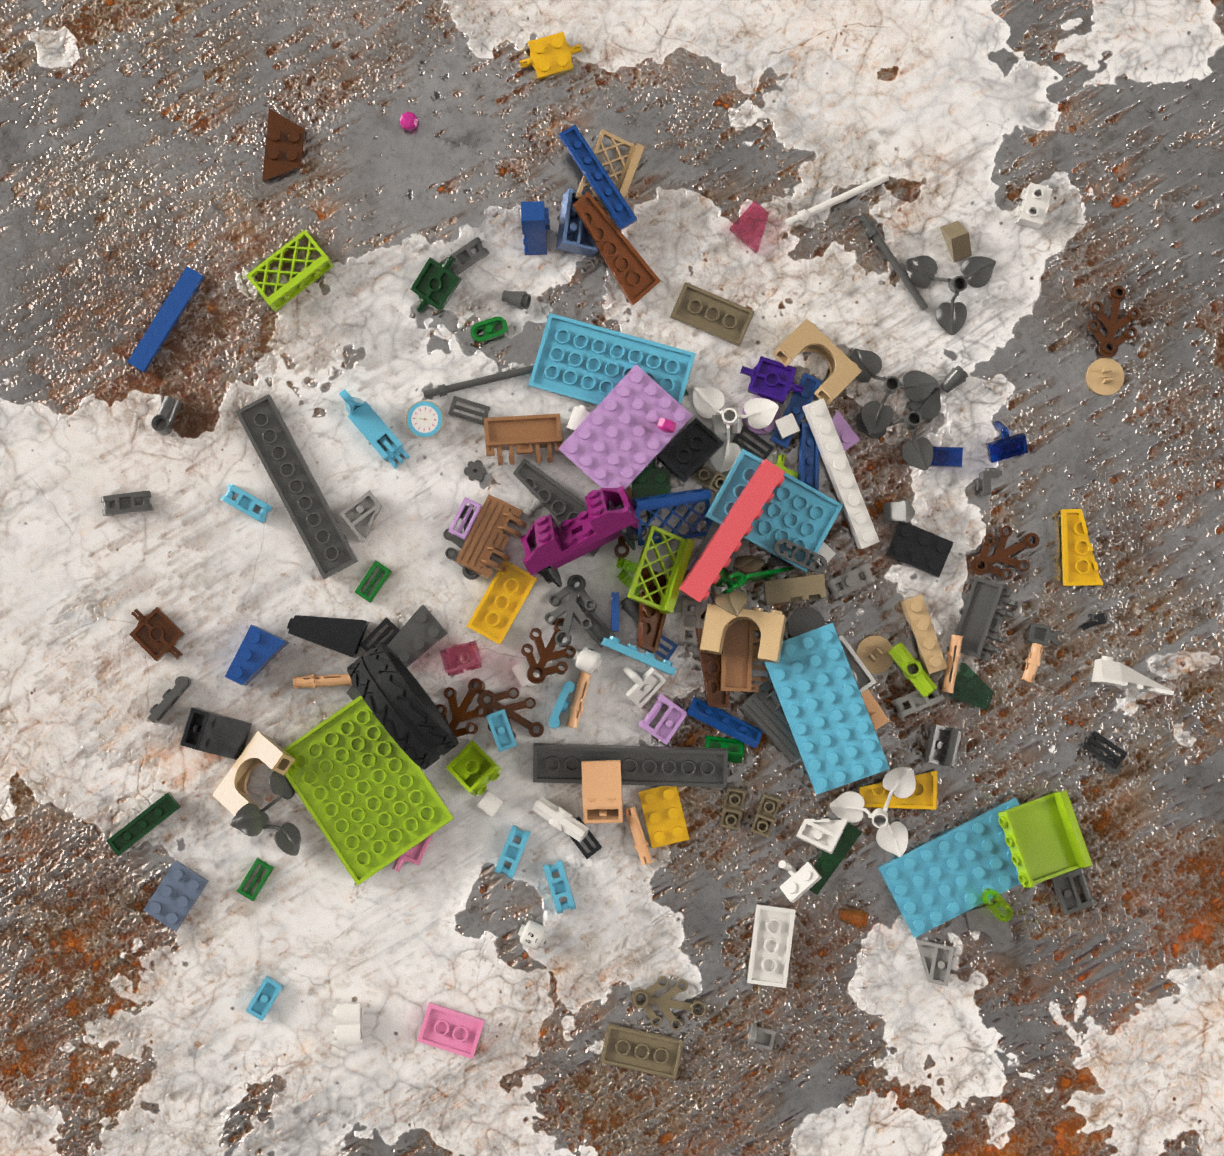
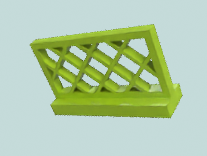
[246,230,334,312]
[627,525,695,615]

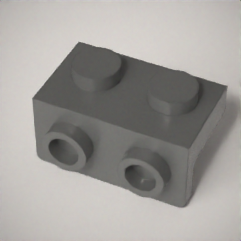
[924,724,962,768]

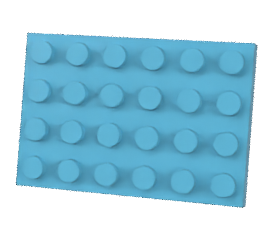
[705,449,843,572]

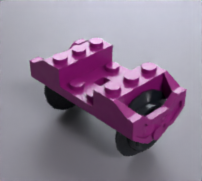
[521,486,640,587]

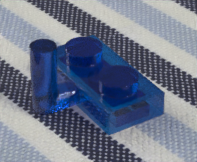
[986,421,1028,463]

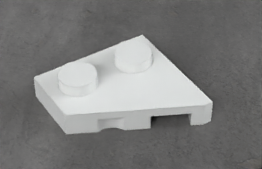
[796,818,848,854]

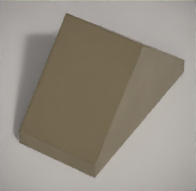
[940,221,972,263]

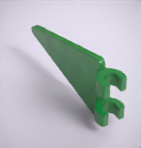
[719,566,793,594]

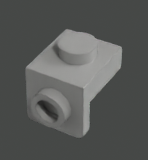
[712,415,743,434]

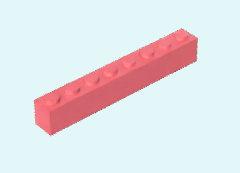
[678,459,785,602]

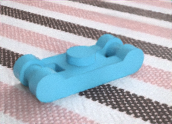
[221,483,273,523]
[548,681,575,729]
[494,825,531,879]
[543,860,576,914]

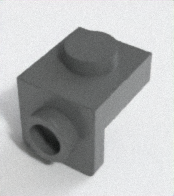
[976,468,1002,496]

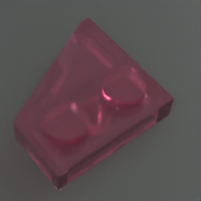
[729,201,769,254]

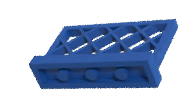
[632,488,712,546]

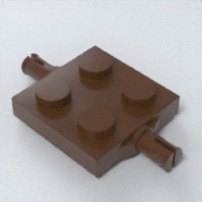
[129,607,185,661]

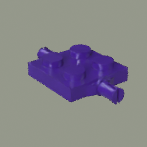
[740,356,804,404]

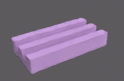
[448,497,482,540]

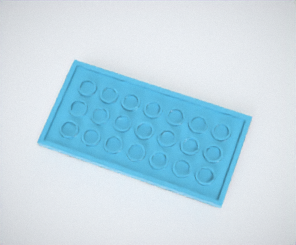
[528,313,696,406]
[764,622,890,795]
[878,797,1021,938]

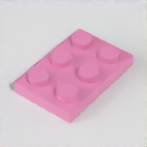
[417,1002,485,1059]

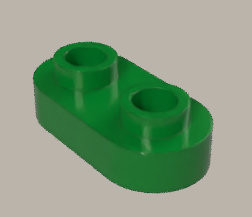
[470,316,508,343]

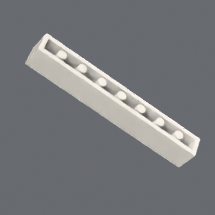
[802,398,880,549]

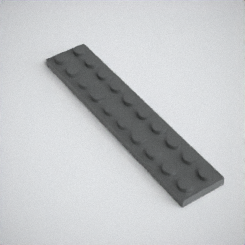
[235,394,358,580]
[533,743,728,788]

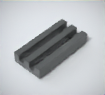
[448,396,491,425]

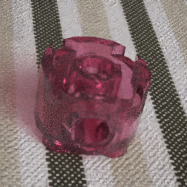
[439,640,482,676]

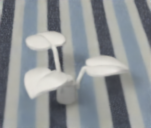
[693,387,779,473]
[830,766,916,857]

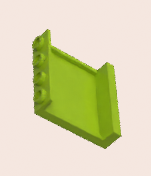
[998,790,1093,888]

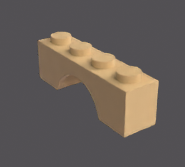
[900,595,947,674]

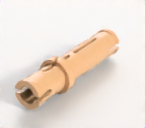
[941,634,963,693]
[566,670,591,729]
[293,674,353,689]
[624,806,653,866]

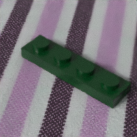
[106,792,181,856]
[809,822,862,895]

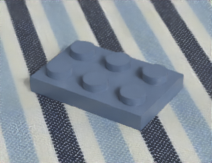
[143,860,209,931]

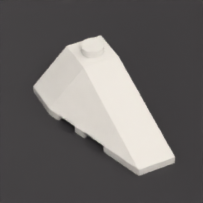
[1091,656,1174,695]

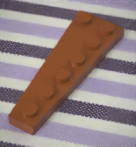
[573,192,661,306]

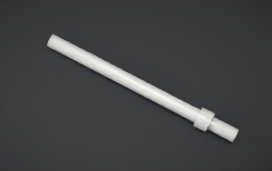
[784,174,889,227]

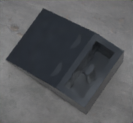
[180,707,252,760]

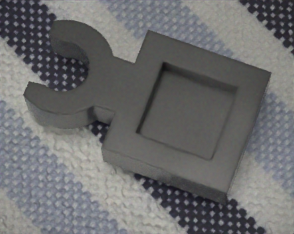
[1027,623,1064,646]

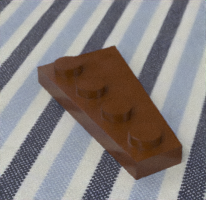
[637,567,667,653]
[695,628,730,708]

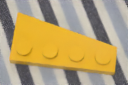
[1060,509,1103,586]
[858,771,937,810]

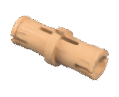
[1021,643,1044,683]

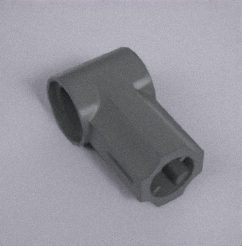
[151,396,182,436]

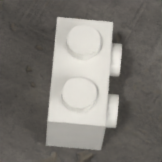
[1015,183,1053,230]

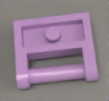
[638,693,687,745]

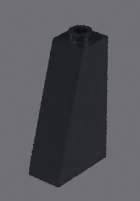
[287,615,369,658]

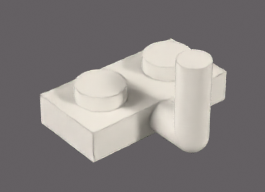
[623,666,666,708]
[779,860,822,903]

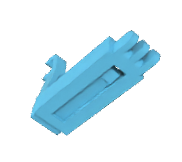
[339,389,410,469]

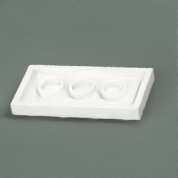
[747,904,796,988]

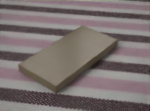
[670,282,755,347]
[600,1023,684,1079]

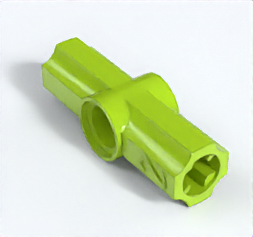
[888,642,938,698]

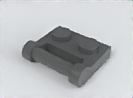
[1051,868,1097,916]

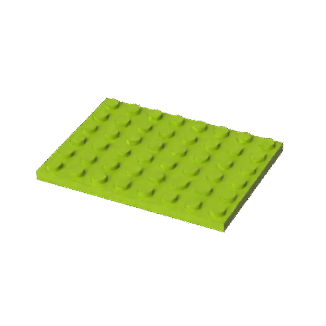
[284,695,455,886]

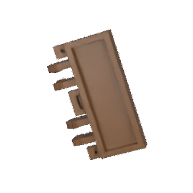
[484,414,562,466]
[455,494,527,579]
[720,620,768,692]

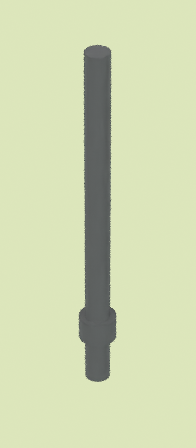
[859,214,929,311]
[423,365,534,398]

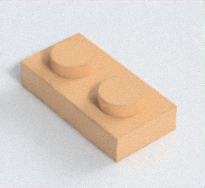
[861,689,889,730]

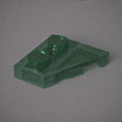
[950,662,994,710]

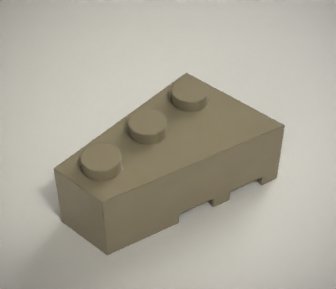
[763,572,827,605]

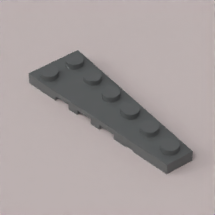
[513,458,602,557]
[346,604,448,700]

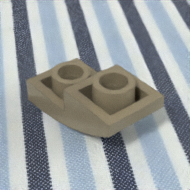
[691,464,727,494]
[720,786,746,830]
[750,792,782,838]

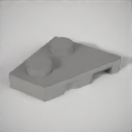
[339,490,382,543]
[916,939,955,987]

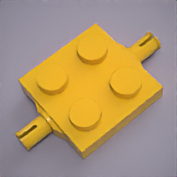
[519,32,582,80]

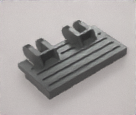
[954,576,1018,661]
[739,681,801,763]

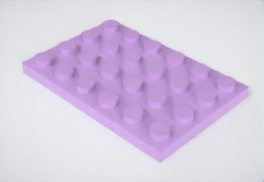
[558,365,693,490]

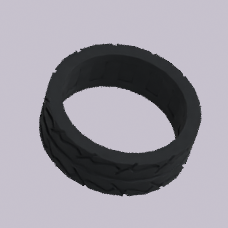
[347,642,459,770]

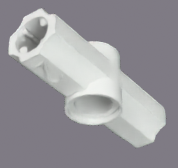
[532,796,589,843]

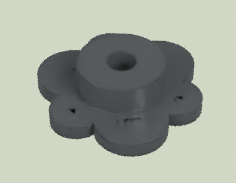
[464,460,486,481]

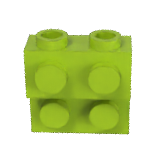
[445,740,502,796]

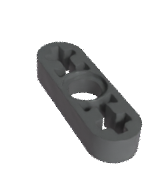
[773,539,827,572]

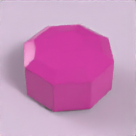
[399,111,419,132]
[657,418,677,433]

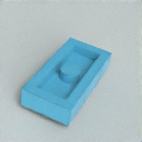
[486,709,517,752]
[246,976,284,1021]

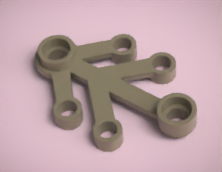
[631,975,706,1031]

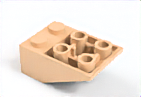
[581,760,623,824]

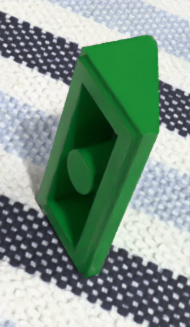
[705,735,744,763]

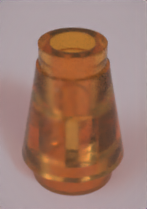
[839,909,869,929]

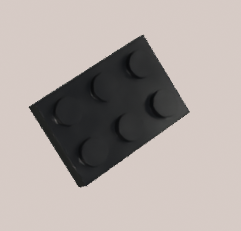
[657,418,724,483]
[885,522,954,578]

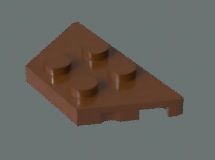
[262,109,306,182]

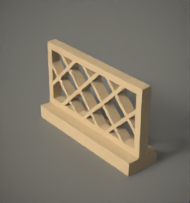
[575,129,645,218]

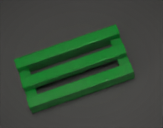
[355,561,392,603]
[237,857,275,901]

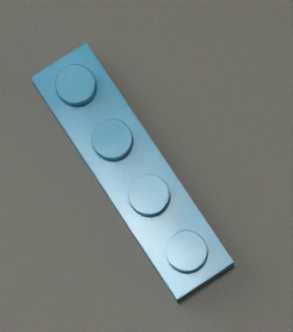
[601,636,676,676]

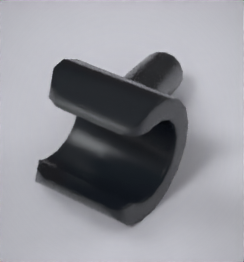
[1081,613,1108,631]

